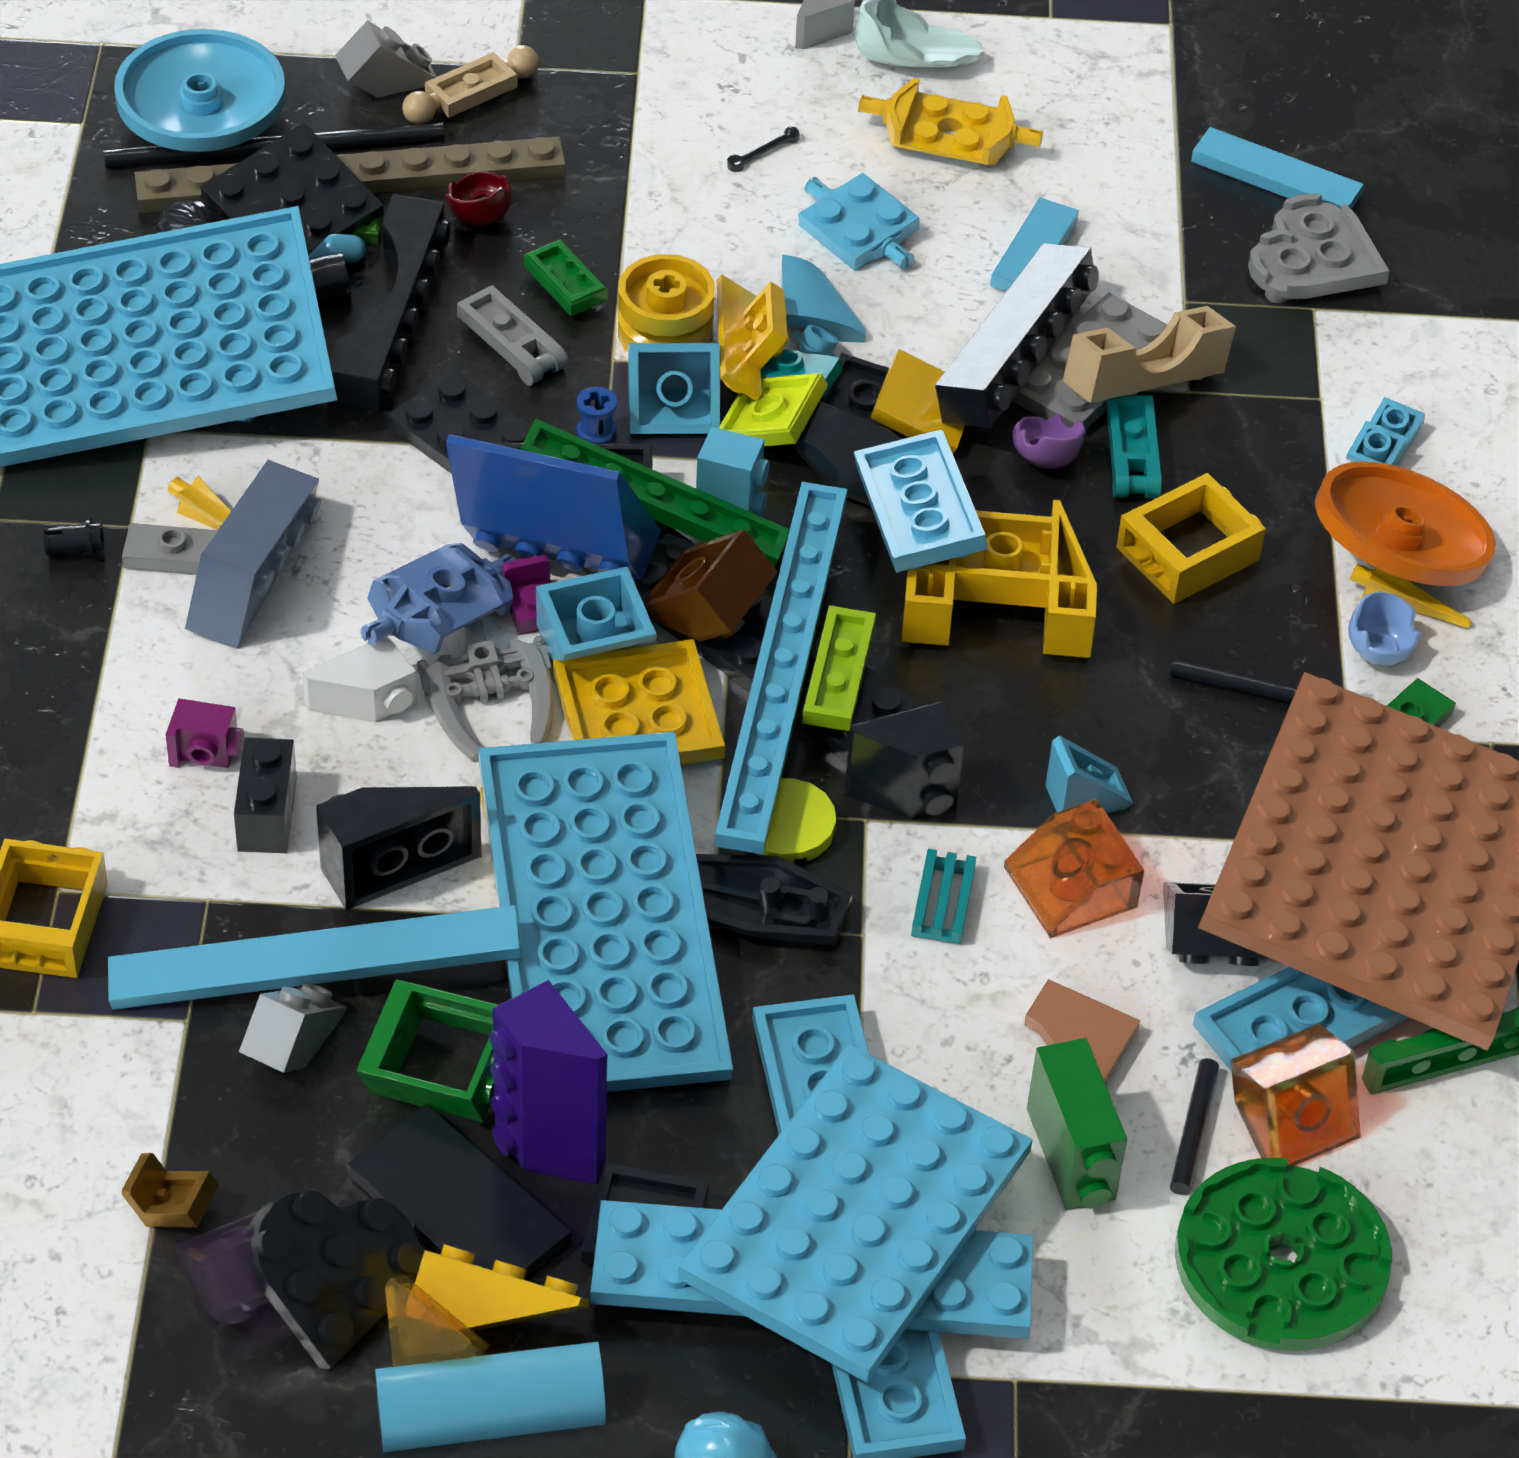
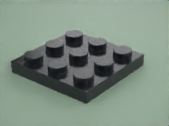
[200,122,384,254]

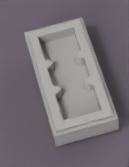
[122,523,218,574]

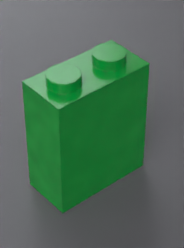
[1027,1037,1128,1210]

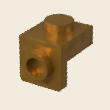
[122,1153,219,1227]

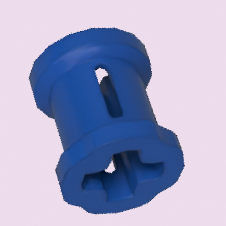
[576,387,617,444]

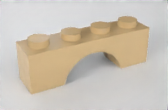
[1062,306,1236,403]

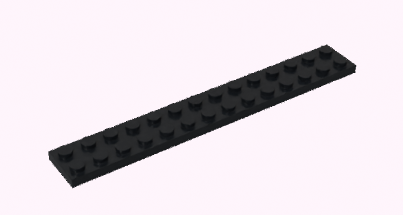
[387,370,920,763]

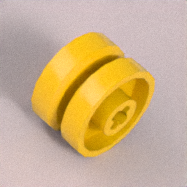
[618,254,715,352]

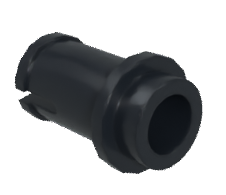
[43,519,105,556]

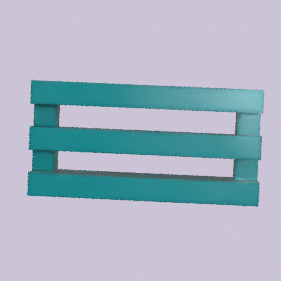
[911,848,977,944]

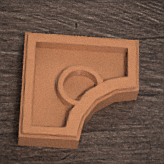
[1024,979,1140,1084]

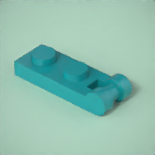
[1106,395,1161,499]

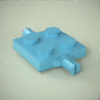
[798,172,919,271]

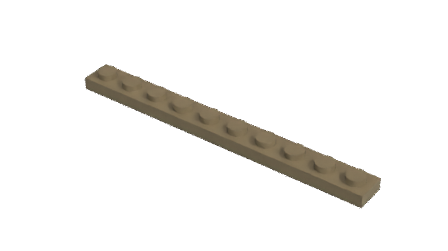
[135,137,565,213]

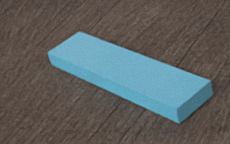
[1191,127,1364,210]

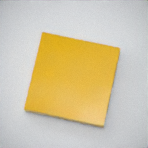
[870,349,965,454]

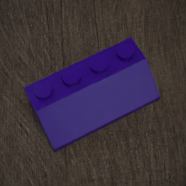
[489,980,607,1184]

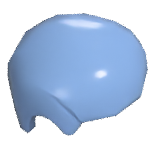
[1348,591,1421,666]

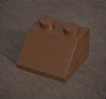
[643,529,778,642]

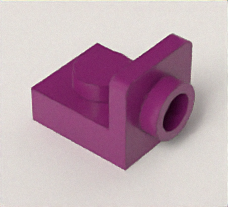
[502,554,552,635]

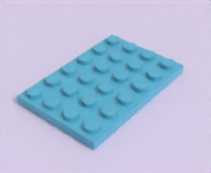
[678,1044,1033,1383]

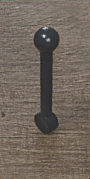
[727,126,800,172]

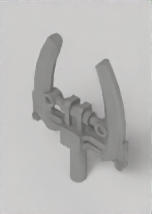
[417,619,554,762]

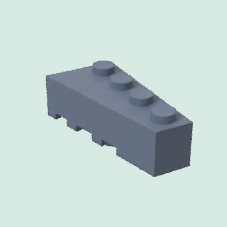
[185,460,321,649]

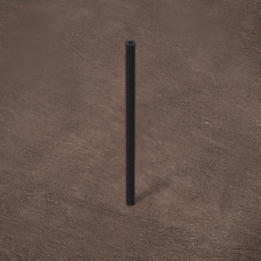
[104,123,445,168]

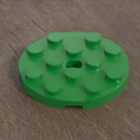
[1175,1157,1392,1351]

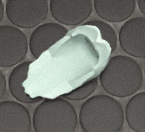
[855,0,983,68]

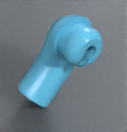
[308,234,366,264]

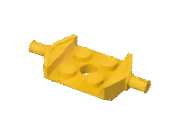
[858,78,1044,165]

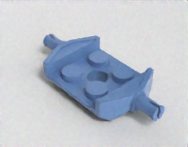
[361,543,516,654]

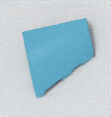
[781,254,866,342]

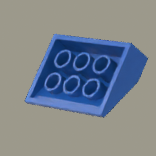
[446,434,661,581]

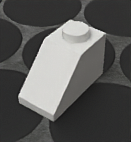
[302,636,417,722]

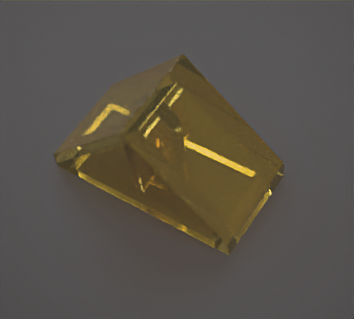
[385,1276,490,1366]

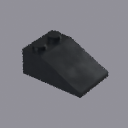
[316,786,482,910]

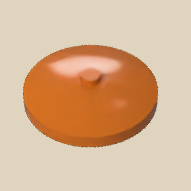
[1315,462,1496,586]

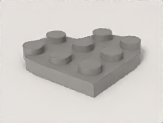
[1248,194,1390,303]

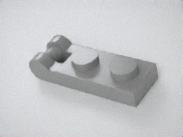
[457,285,568,386]

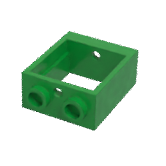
[356,979,498,1123]

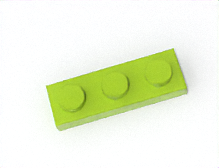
[802,605,876,731]

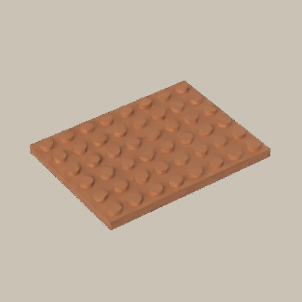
[1198,672,1519,1051]

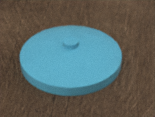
[114,29,286,152]

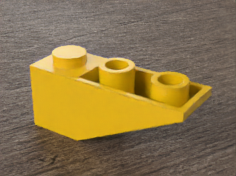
[405,1244,590,1332]

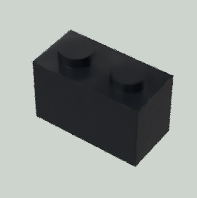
[234,737,297,854]

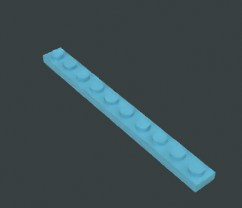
[714,482,847,855]

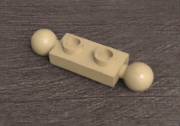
[402,45,539,125]

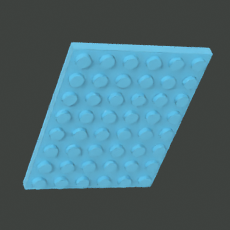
[0,206,337,467]

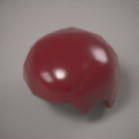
[445,171,512,227]

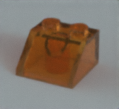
[1004,799,1144,938]
[1231,1023,1361,1166]

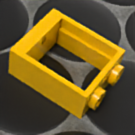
[1116,473,1266,604]
[0,838,108,978]

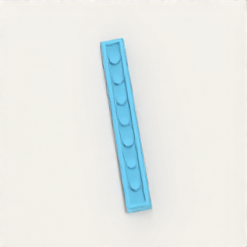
[108,905,521,1010]

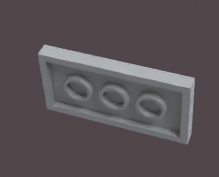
[1012,292,1167,430]

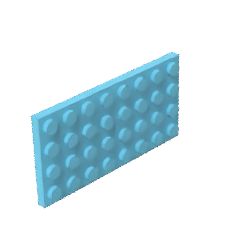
[478,732,733,1092]

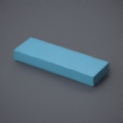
[990,197,1079,291]

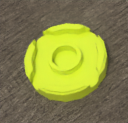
[754,778,836,864]

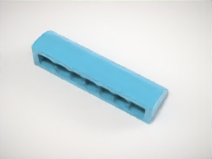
[375,1342,606,1453]

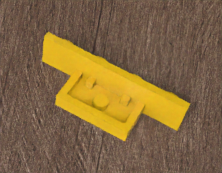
[716,274,788,401]

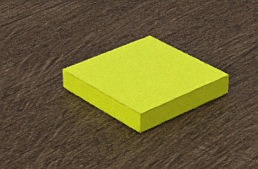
[719,373,828,446]

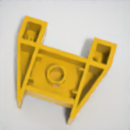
[902,500,1097,658]

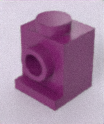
[165,698,244,768]

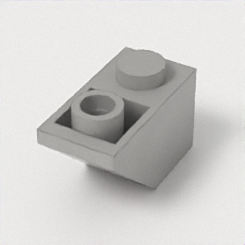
[335,20,437,98]
[239,983,347,1073]

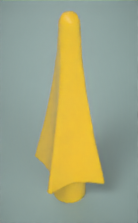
[168,475,231,530]
[1349,563,1472,628]

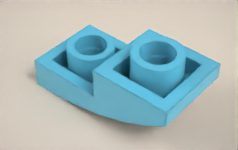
[1346,397,1425,466]

